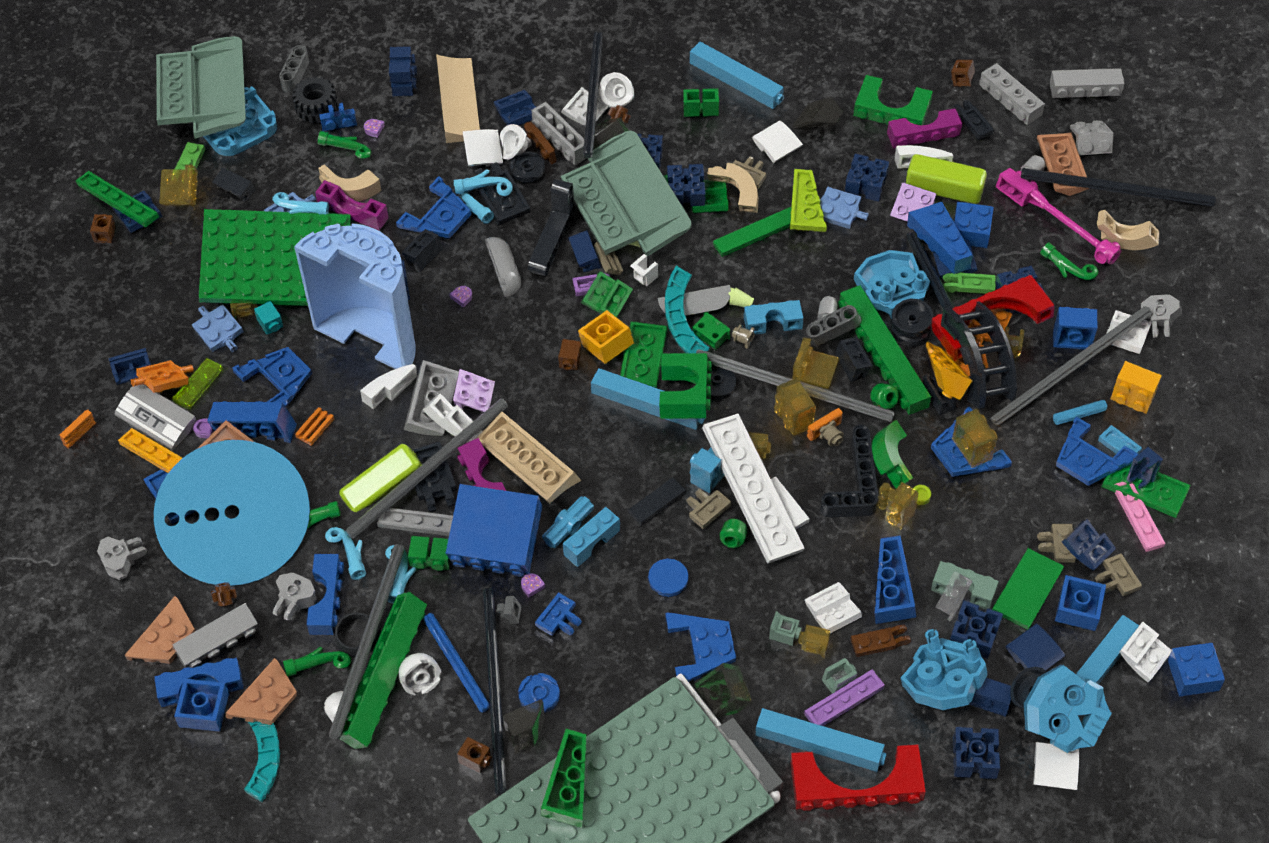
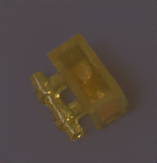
[878,482,919,529]

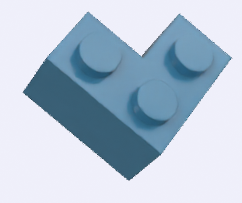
[690,448,724,494]

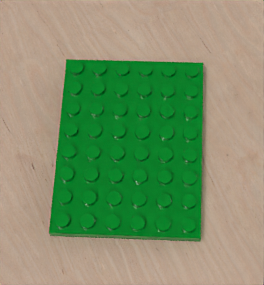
[199,209,350,306]

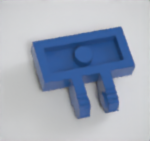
[320,103,357,131]
[535,592,582,636]

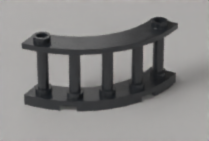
[941,301,1017,409]

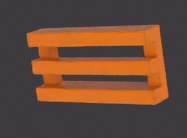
[295,407,334,446]
[807,408,843,441]
[60,410,96,449]

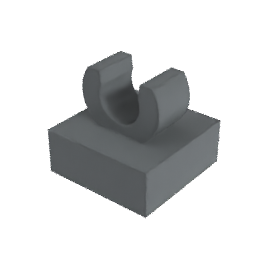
[496,596,521,624]

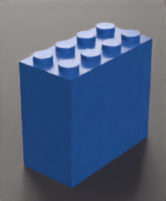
[446,484,542,577]

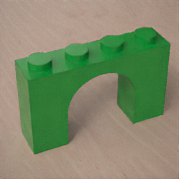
[853,75,933,125]
[659,353,711,419]

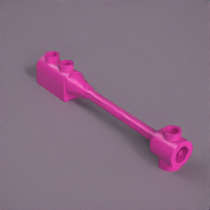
[996,168,1121,265]

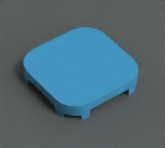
[203,86,277,156]

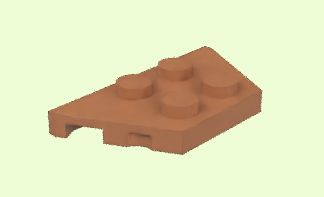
[125,596,195,664]
[226,658,297,725]

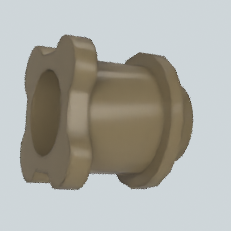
[732,325,755,349]
[819,420,844,446]

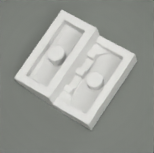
[561,87,608,125]
[752,121,803,164]
[463,130,503,167]
[1106,310,1152,354]
[805,582,862,635]
[1119,622,1171,682]
[1033,742,1079,790]

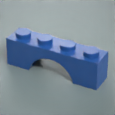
[307,554,344,635]
[154,658,244,707]

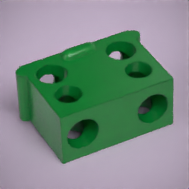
[693,312,731,350]

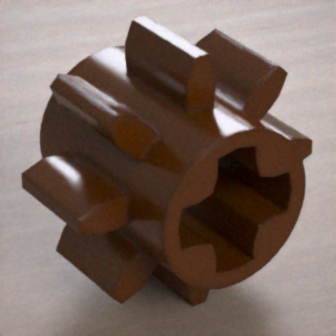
[608,104,631,126]
[211,582,237,606]

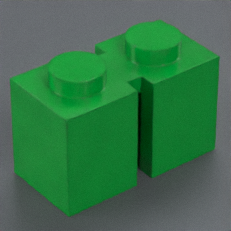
[683,88,719,117]
[408,536,451,570]

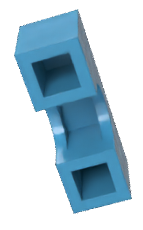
[744,300,803,335]
[563,507,620,567]

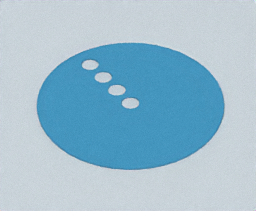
[154,440,310,586]

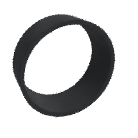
[335,612,380,657]

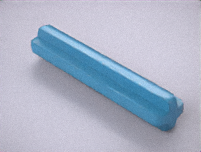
[1053,400,1108,425]

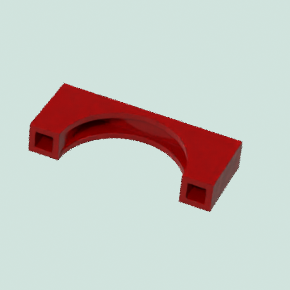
[932,275,1055,361]
[790,745,926,811]

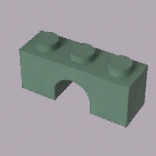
[931,561,999,610]

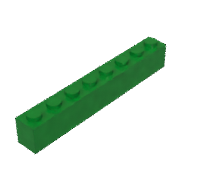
[838,285,931,415]
[340,592,427,749]

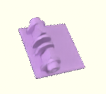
[890,183,936,222]
[453,369,495,412]

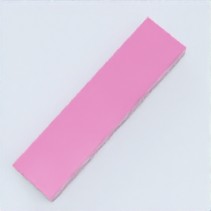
[1115,482,1165,552]

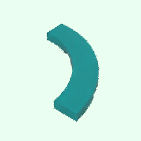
[665,265,710,353]
[244,718,280,802]

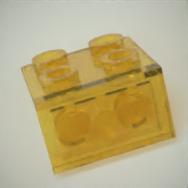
[160,165,197,205]
[792,337,839,389]

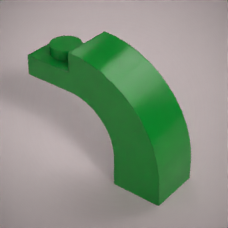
[872,420,913,489]

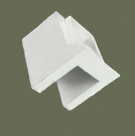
[631,254,658,286]

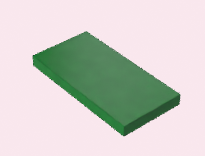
[620,322,668,388]
[1102,463,1191,518]
[992,548,1064,630]

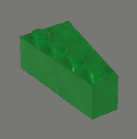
[541,729,586,828]

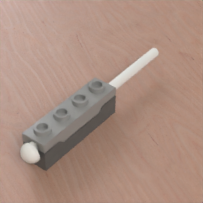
[676,673,783,804]

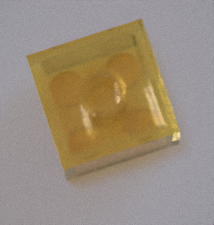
[774,378,816,436]
[952,409,998,468]

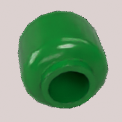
[870,383,899,409]
[720,519,748,548]

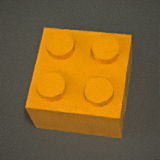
[578,310,634,364]
[1111,361,1162,414]

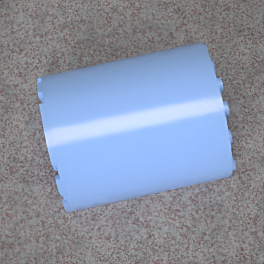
[294,224,416,369]

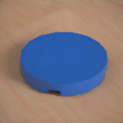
[648,559,688,597]
[519,673,560,714]

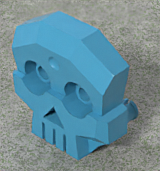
[854,250,930,319]
[901,629,988,710]
[1024,665,1112,753]

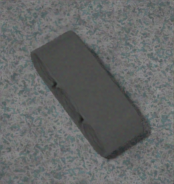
[279,45,309,93]
[806,305,861,345]

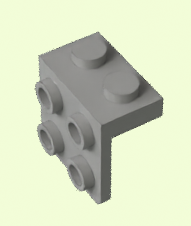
[1070,121,1113,155]

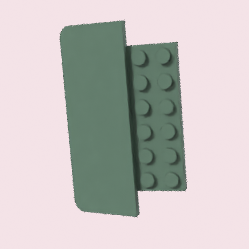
[156,37,246,138]
[561,131,691,257]

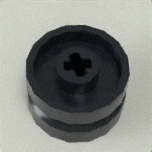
[892,298,933,347]
[1010,667,1047,711]

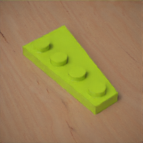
[790,169,827,232]

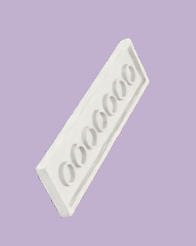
[702,414,804,564]

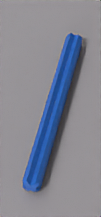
[423,613,490,713]

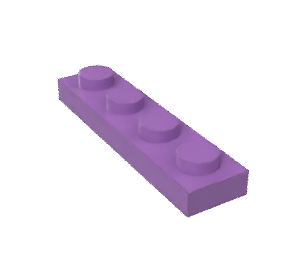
[804,670,885,726]

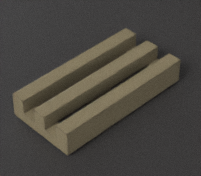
[594,242,623,275]

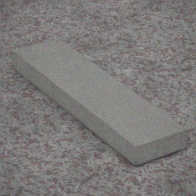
[377,508,453,536]

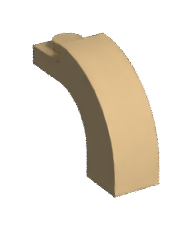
[707,163,759,213]
[319,165,381,201]
[1097,210,1159,250]

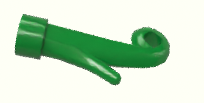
[318,131,371,159]
[1040,242,1098,280]
[307,501,341,529]
[283,647,352,677]

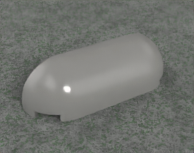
[485,237,521,297]
[658,285,731,316]

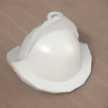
[598,72,634,108]
[499,124,532,160]

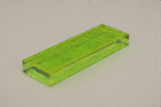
[173,358,223,409]

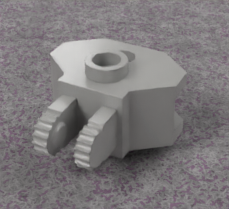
[1141,295,1182,338]
[97,537,147,580]
[273,573,318,620]

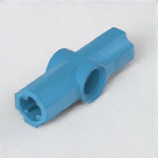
[542,496,594,548]

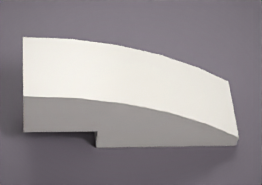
[895,145,953,168]
[360,364,417,409]
[423,394,483,443]

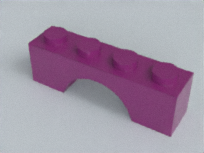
[887,109,962,148]
[315,180,388,231]
[457,438,506,491]

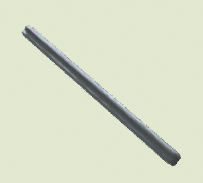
[991,306,1152,426]
[696,349,894,422]
[346,398,508,538]
[329,544,404,740]

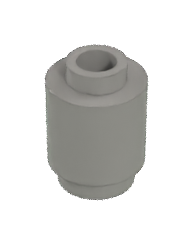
[1020,155,1046,181]
[818,296,838,319]

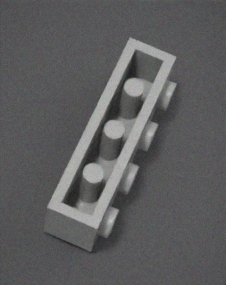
[979,63,1045,125]
[1049,69,1124,98]
[532,102,586,165]
[172,603,258,668]

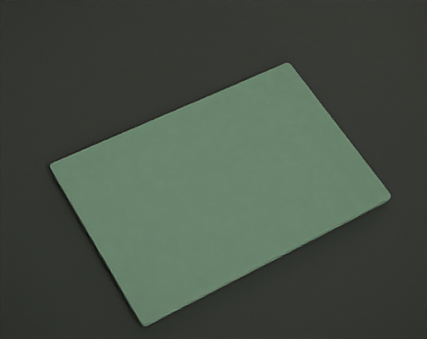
[468,677,774,843]

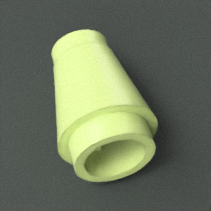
[728,288,754,307]

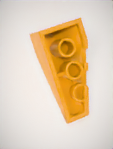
[926,342,972,400]

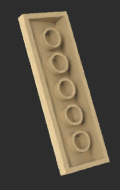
[436,54,480,143]
[477,412,581,504]

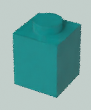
[254,301,283,335]

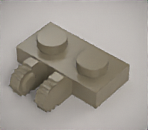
[733,157,766,189]
[687,489,731,529]
[1037,524,1076,563]
[1095,553,1142,596]

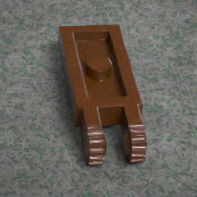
[524,122,557,165]
[851,625,911,657]

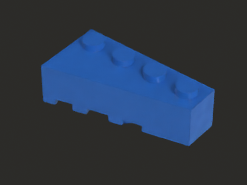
[907,202,973,274]
[207,401,297,443]
[875,536,916,624]

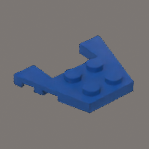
[396,176,471,239]
[232,347,312,407]
[931,407,1012,477]
[1056,416,1138,486]
[665,613,736,682]

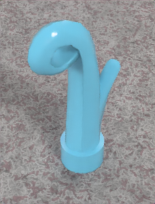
[454,170,513,196]
[459,178,494,224]
[273,192,329,215]
[325,527,366,580]
[385,545,416,604]

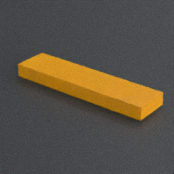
[118,428,182,473]

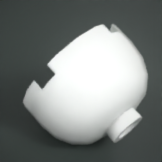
[399,653,441,695]

